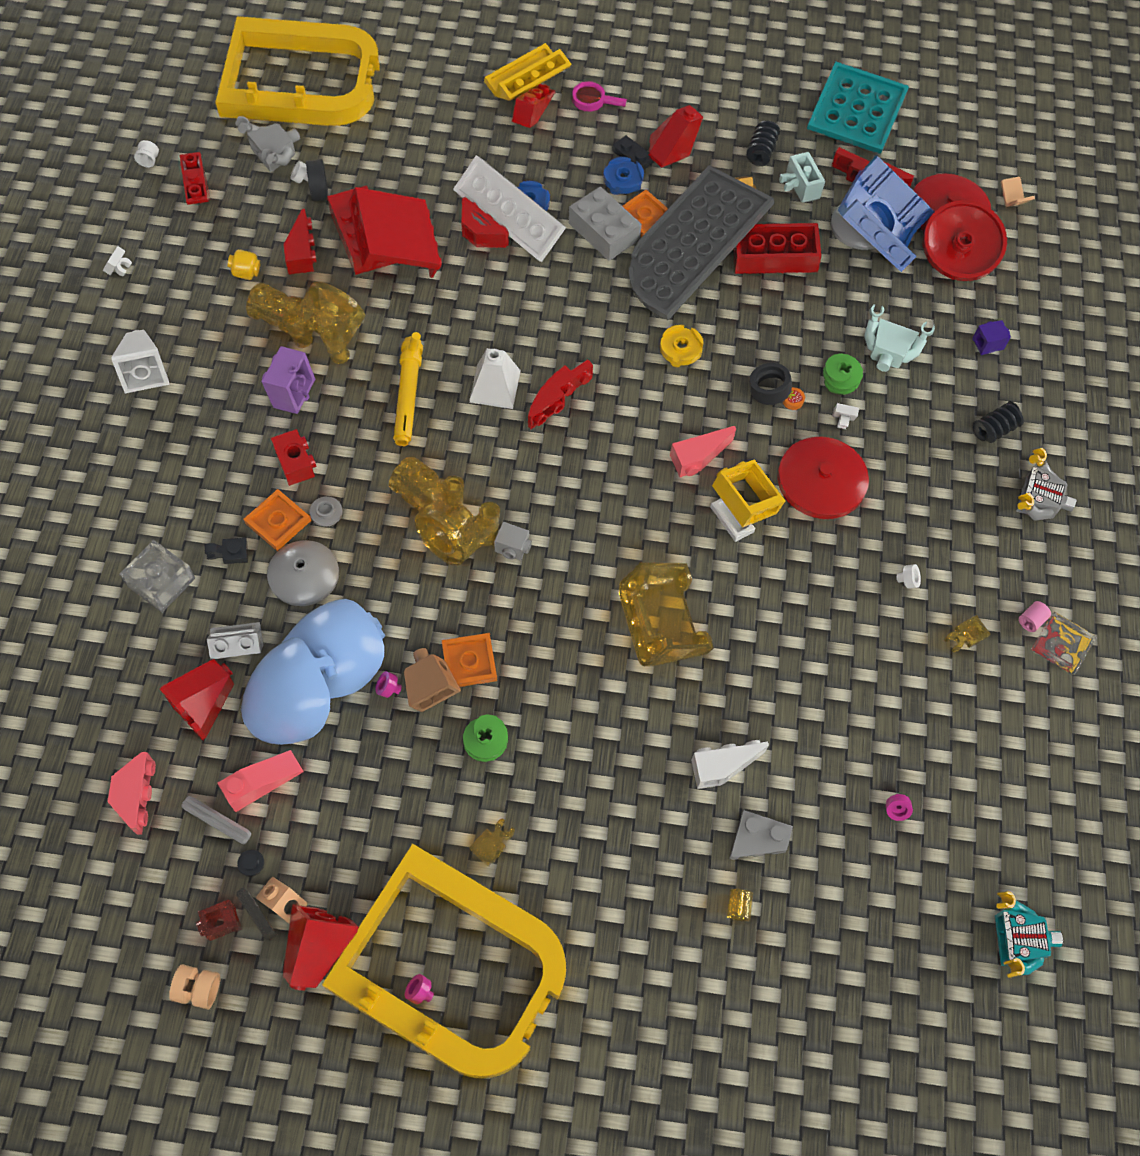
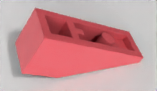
[670,426,736,477]
[218,750,304,812]

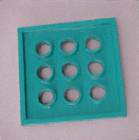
[807,61,909,154]

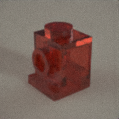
[196,899,242,941]

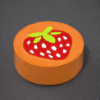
[782,387,805,410]

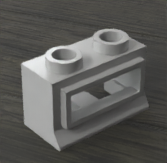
[207,622,264,659]

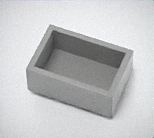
[569,186,642,261]

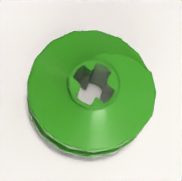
[823,354,863,395]
[463,714,508,762]

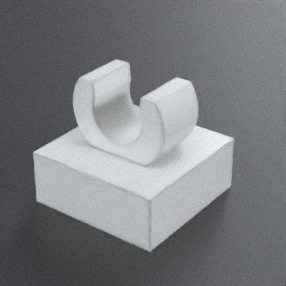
[103,246,132,276]
[832,403,859,429]

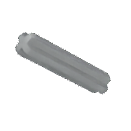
[182,796,251,844]

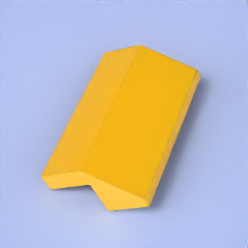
[484,43,571,101]

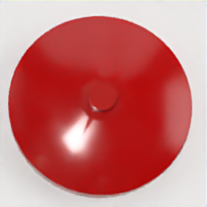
[913,174,991,231]
[922,200,1007,281]
[778,437,869,519]

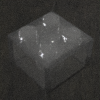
[119,540,195,613]

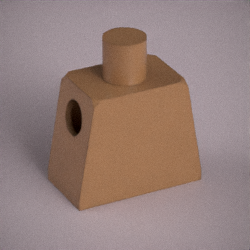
[404,648,461,712]

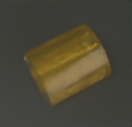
[727,889,753,921]

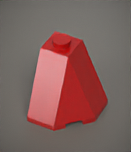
[648,105,703,168]
[160,659,234,740]
[283,904,359,990]

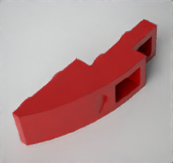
[832,147,914,187]
[528,359,593,429]

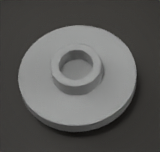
[309,496,343,527]

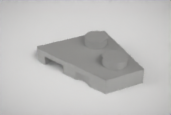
[729,810,793,860]

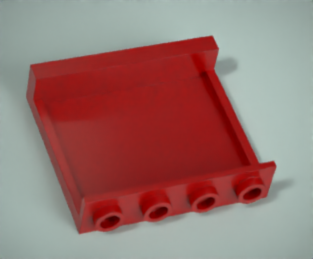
[348,187,442,278]

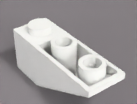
[691,740,769,789]

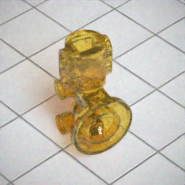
[246,282,365,364]
[389,457,500,566]

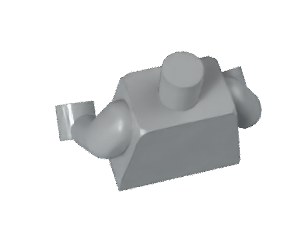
[235,116,300,172]

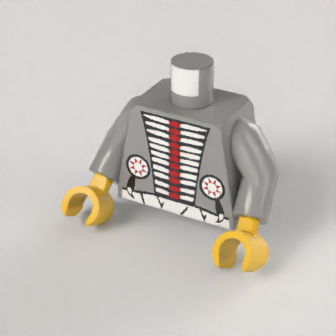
[1016,448,1076,521]

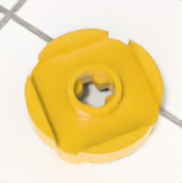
[660,325,703,367]

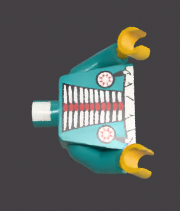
[995,891,1063,978]

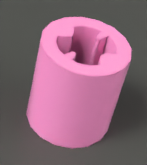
[1019,601,1051,632]

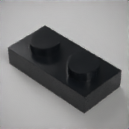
[612,135,654,170]

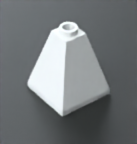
[111,330,170,393]
[469,348,520,409]

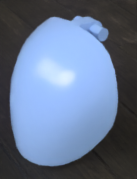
[282,599,385,698]
[241,637,338,745]

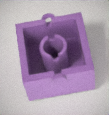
[262,346,316,414]

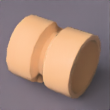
[169,964,220,1010]

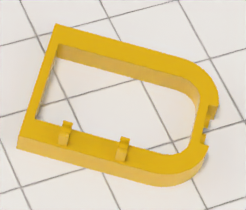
[216,16,380,126]
[322,844,566,1078]

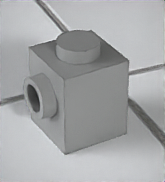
[495,522,532,561]

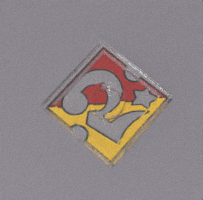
[1031,611,1097,676]

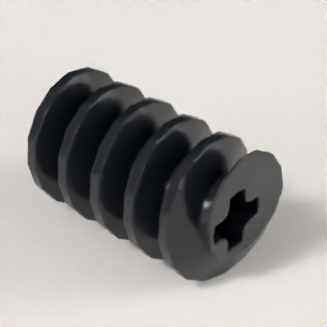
[746,120,780,167]
[973,401,1024,443]

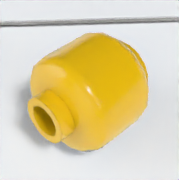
[227,249,261,280]

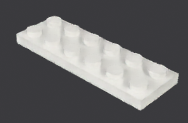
[453,155,566,262]

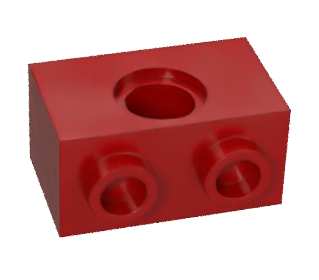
[271,429,316,486]

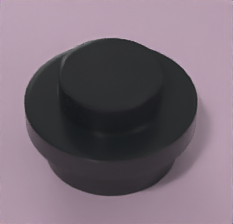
[237,849,264,877]

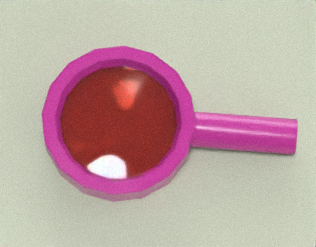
[572,81,627,112]

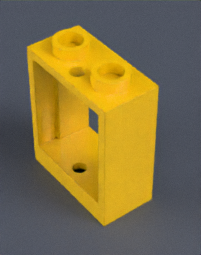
[712,460,785,528]

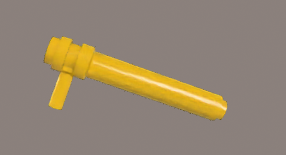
[393,332,423,446]

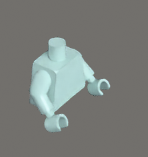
[864,304,935,372]

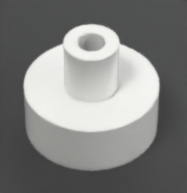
[291,161,308,184]
[897,564,921,589]

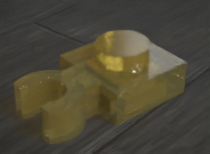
[944,615,991,652]
[469,818,515,867]

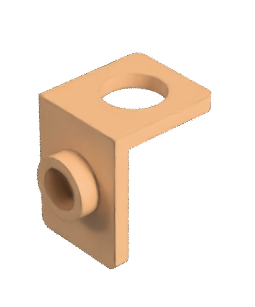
[1001,177,1035,208]
[256,877,307,924]

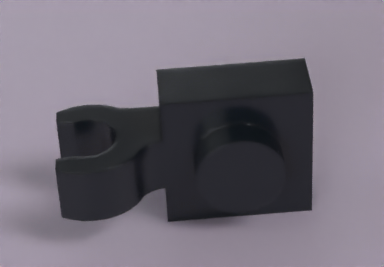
[204,537,248,564]

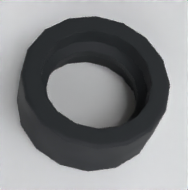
[306,159,329,201]
[749,363,792,405]

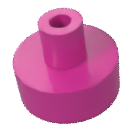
[376,671,402,698]
[886,794,913,821]
[405,974,434,1005]

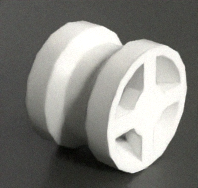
[134,140,159,167]

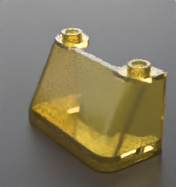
[619,562,714,667]

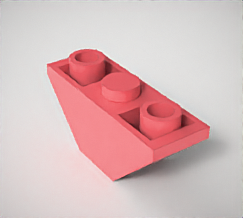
[107,752,156,835]

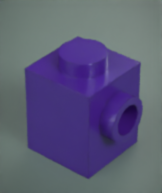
[972,320,1011,355]

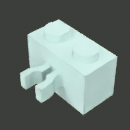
[779,152,825,203]

